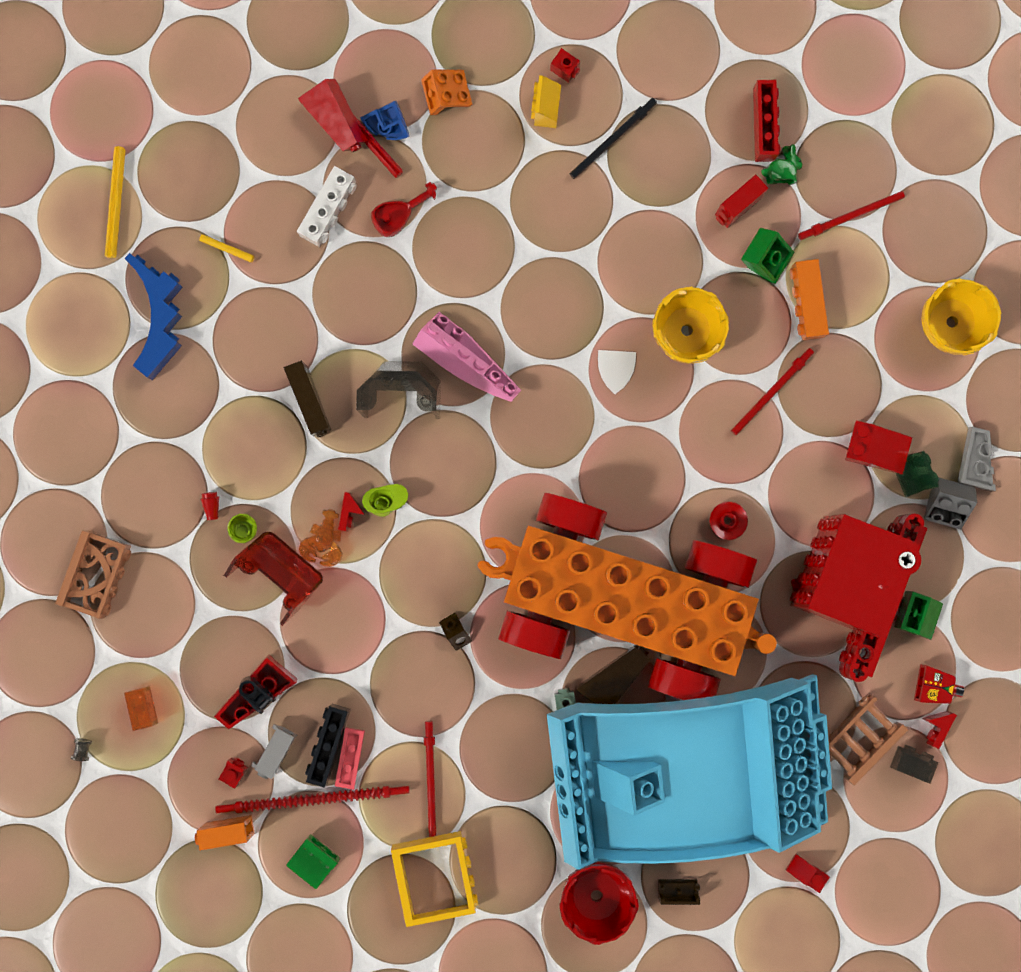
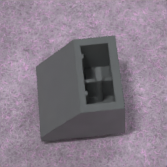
[924,477,977,529]

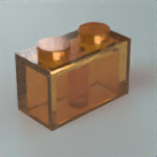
[124,686,158,731]

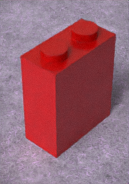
[715,174,769,228]

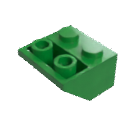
[894,591,943,640]

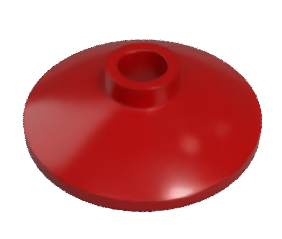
[709,502,748,540]

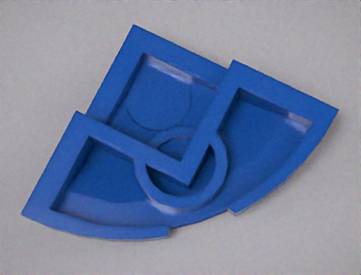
[360,101,410,140]

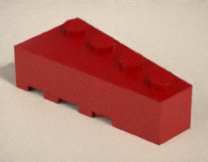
[214,654,298,729]

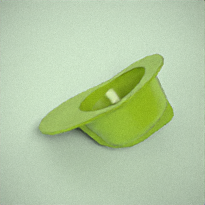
[362,484,408,517]

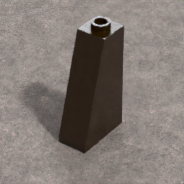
[283,360,331,438]
[576,646,651,704]

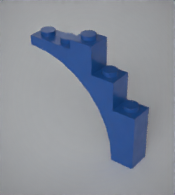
[125,253,183,380]

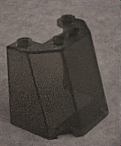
[356,361,441,419]

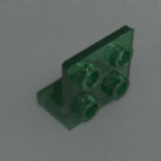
[895,451,939,497]

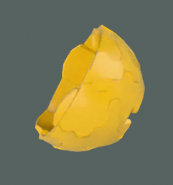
[921,278,1001,355]
[652,286,729,364]

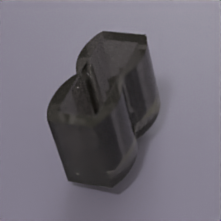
[890,744,939,784]

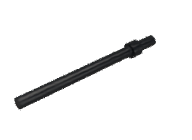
[569,98,657,179]

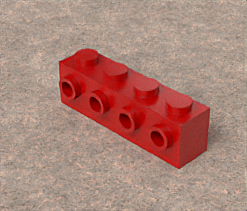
[753,80,781,162]

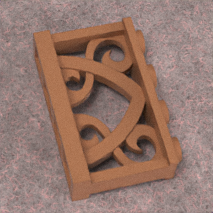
[55,530,131,619]

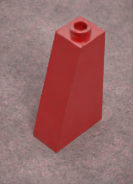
[298,79,366,152]

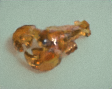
[299,509,343,567]

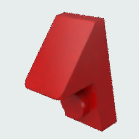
[338,492,366,532]
[922,711,957,749]
[785,854,830,893]

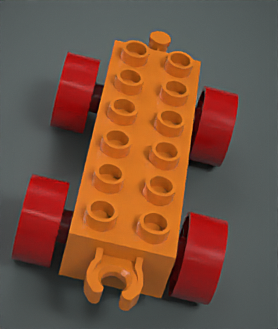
[477,493,777,700]

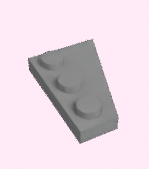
[957,427,996,491]

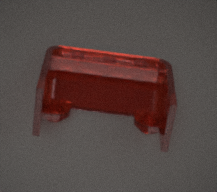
[223,532,323,626]

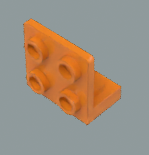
[421,69,472,115]

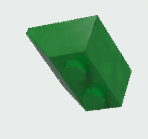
[741,228,795,284]

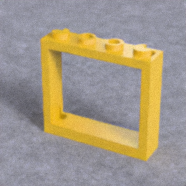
[391,831,479,927]

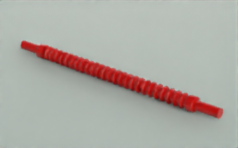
[215,786,410,814]

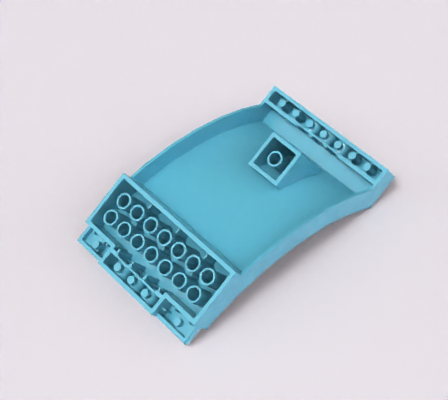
[547,674,832,870]

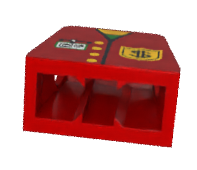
[914,664,964,704]

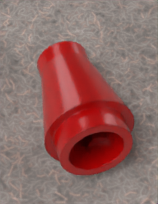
[200,492,220,520]

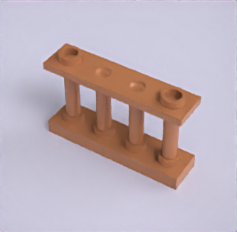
[828,694,908,786]

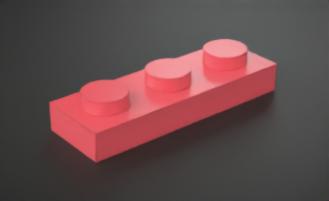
[335,727,365,790]

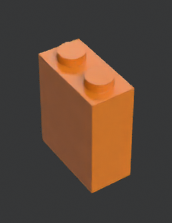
[195,815,255,851]

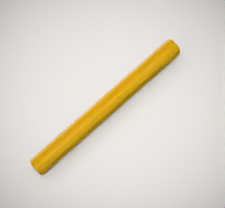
[105,146,126,258]

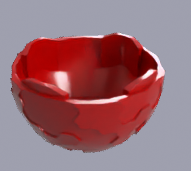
[559,863,639,945]

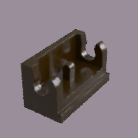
[658,879,700,905]

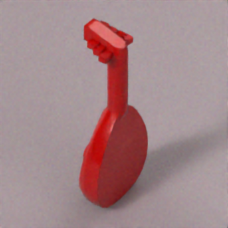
[371,182,437,237]

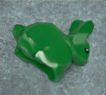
[761,144,803,185]

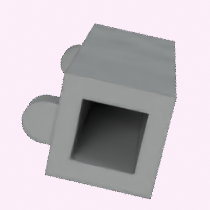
[251,724,297,779]

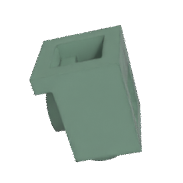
[554,688,576,710]

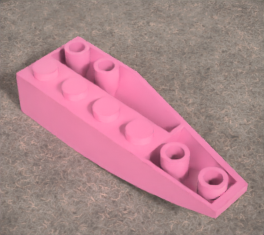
[413,312,521,402]

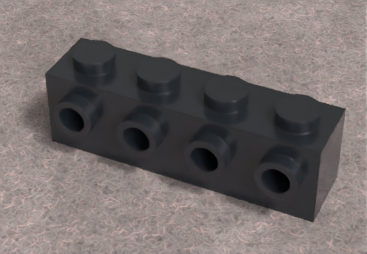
[305,703,351,788]

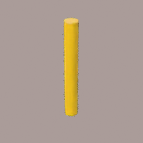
[199,234,255,263]

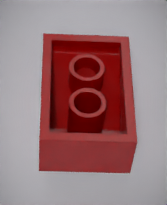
[845,420,913,475]

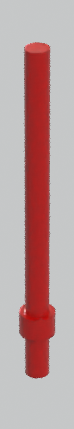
[798,191,905,240]
[731,348,814,435]
[423,721,436,837]

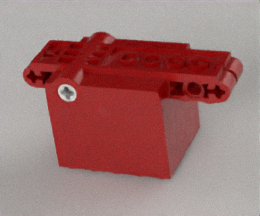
[790,513,928,682]

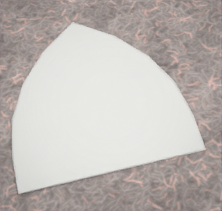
[598,350,636,394]

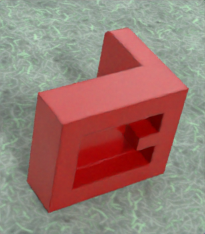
[218,758,248,789]

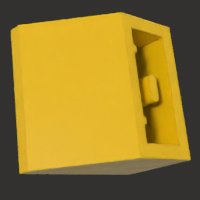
[531,75,561,128]

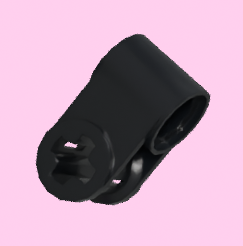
[239,676,276,714]

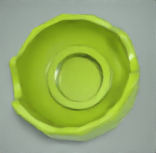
[227,514,257,543]

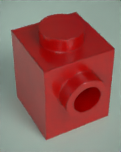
[550,48,581,83]

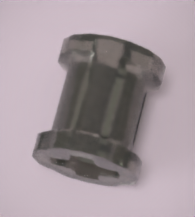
[71,738,92,761]

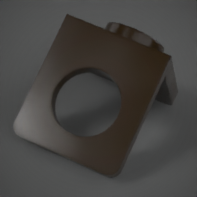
[439,613,472,651]

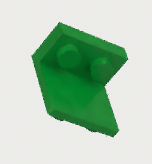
[286,834,340,889]

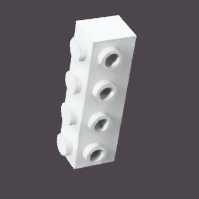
[297,166,357,247]

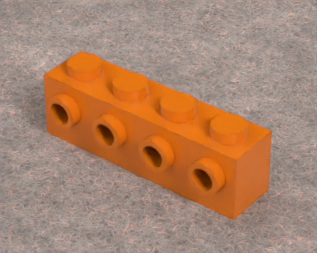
[790,259,829,340]

